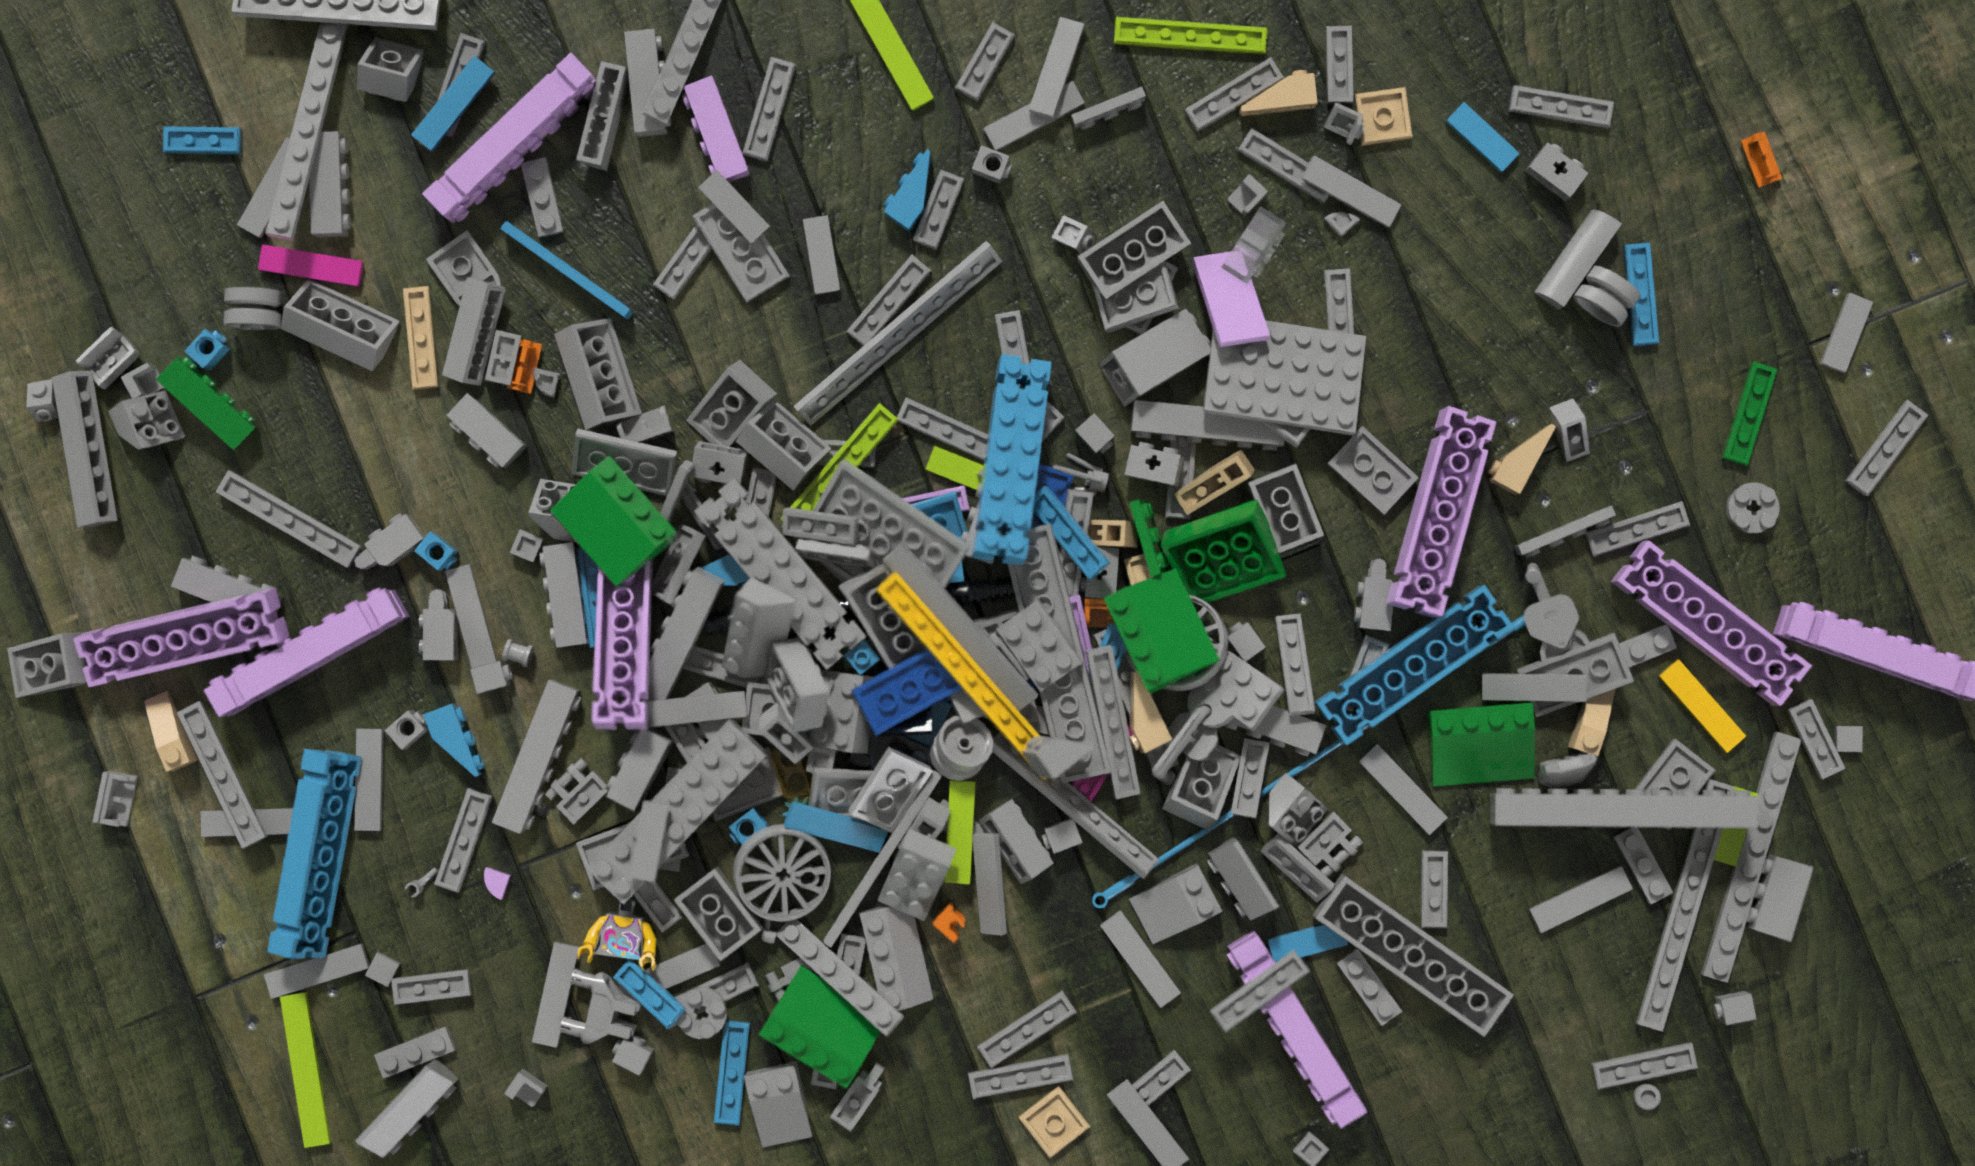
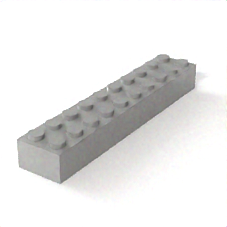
[1490,788,1758,828]

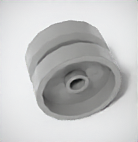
[1573,266,1641,327]
[224,287,282,330]
[930,716,993,781]

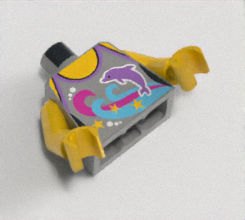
[577,900,657,971]

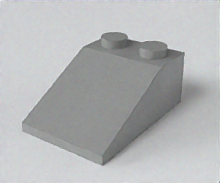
[686,360,777,447]
[7,632,88,698]
[1162,744,1241,830]
[1129,864,1222,944]
[744,1061,813,1148]

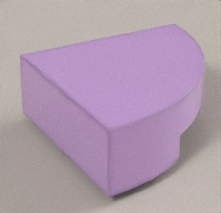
[484,867,511,900]

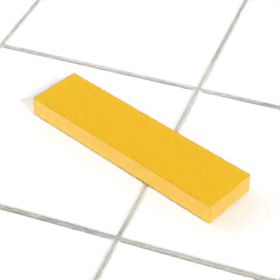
[1658,659,1746,753]

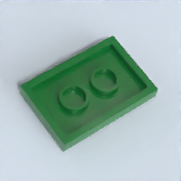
[1129,499,1169,576]

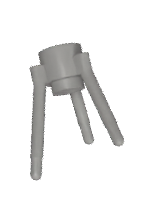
[1053,453,1109,495]

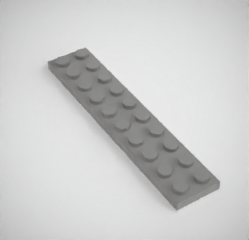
[1001,523,1112,783]

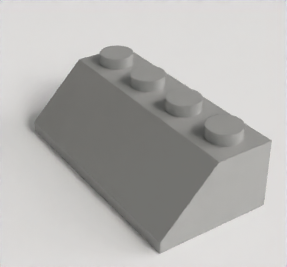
[1077,201,1191,300]
[281,279,400,371]
[554,318,642,430]
[838,564,926,669]
[722,578,797,678]
[860,905,934,1011]
[355,1058,458,1157]

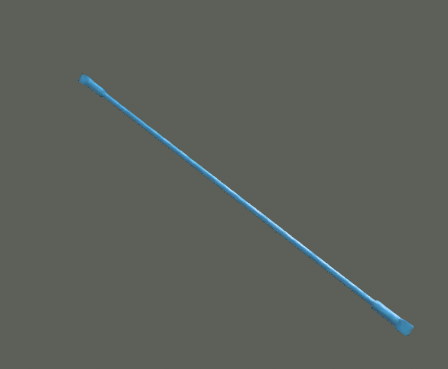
[1092,601,1540,908]

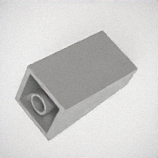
[1098,309,1211,407]

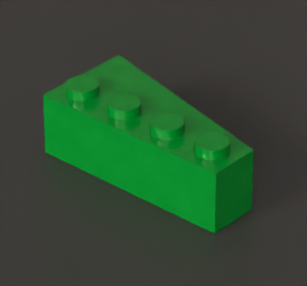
[156,354,256,450]

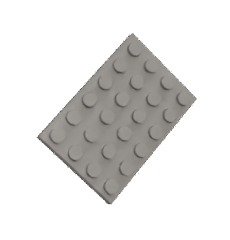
[1203,320,1366,436]
[795,459,970,589]

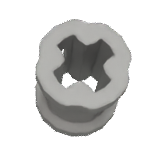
[502,639,534,668]

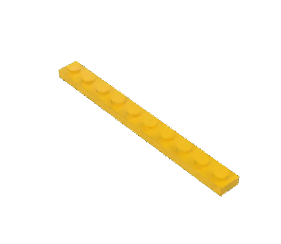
[875,572,1047,780]

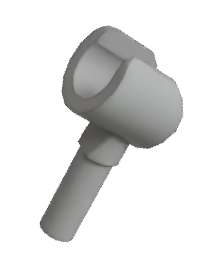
[405,867,438,897]
[761,907,777,944]

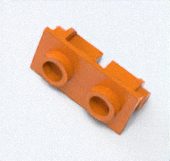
[1741,132,1782,188]
[506,339,542,394]

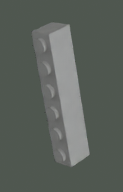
[52,371,117,527]
[1130,400,1285,451]
[642,567,726,702]
[492,680,582,834]

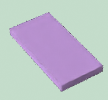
[1192,250,1270,347]

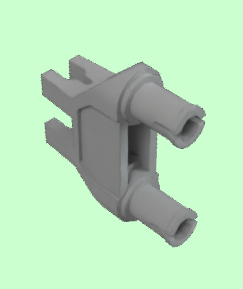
[560,969,641,1044]

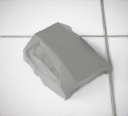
[1537,753,1597,789]

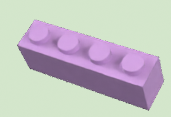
[682,76,750,182]

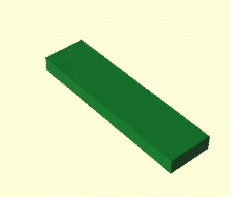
[1721,361,1778,466]

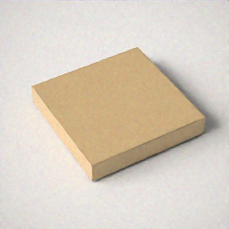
[1354,87,1412,146]
[1019,1085,1090,1158]

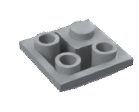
[109,390,185,450]
[528,479,576,542]
[1269,773,1328,848]

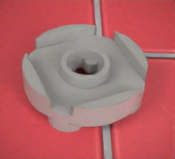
[1726,482,1780,534]
[676,986,728,1039]

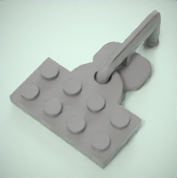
[1518,563,1634,717]
[1152,637,1284,785]

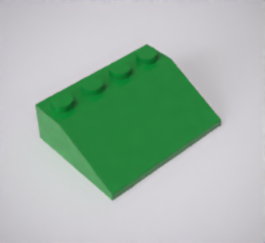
[550,456,676,587]
[1161,499,1286,607]
[1104,568,1220,694]
[1426,702,1535,787]
[759,965,881,1089]

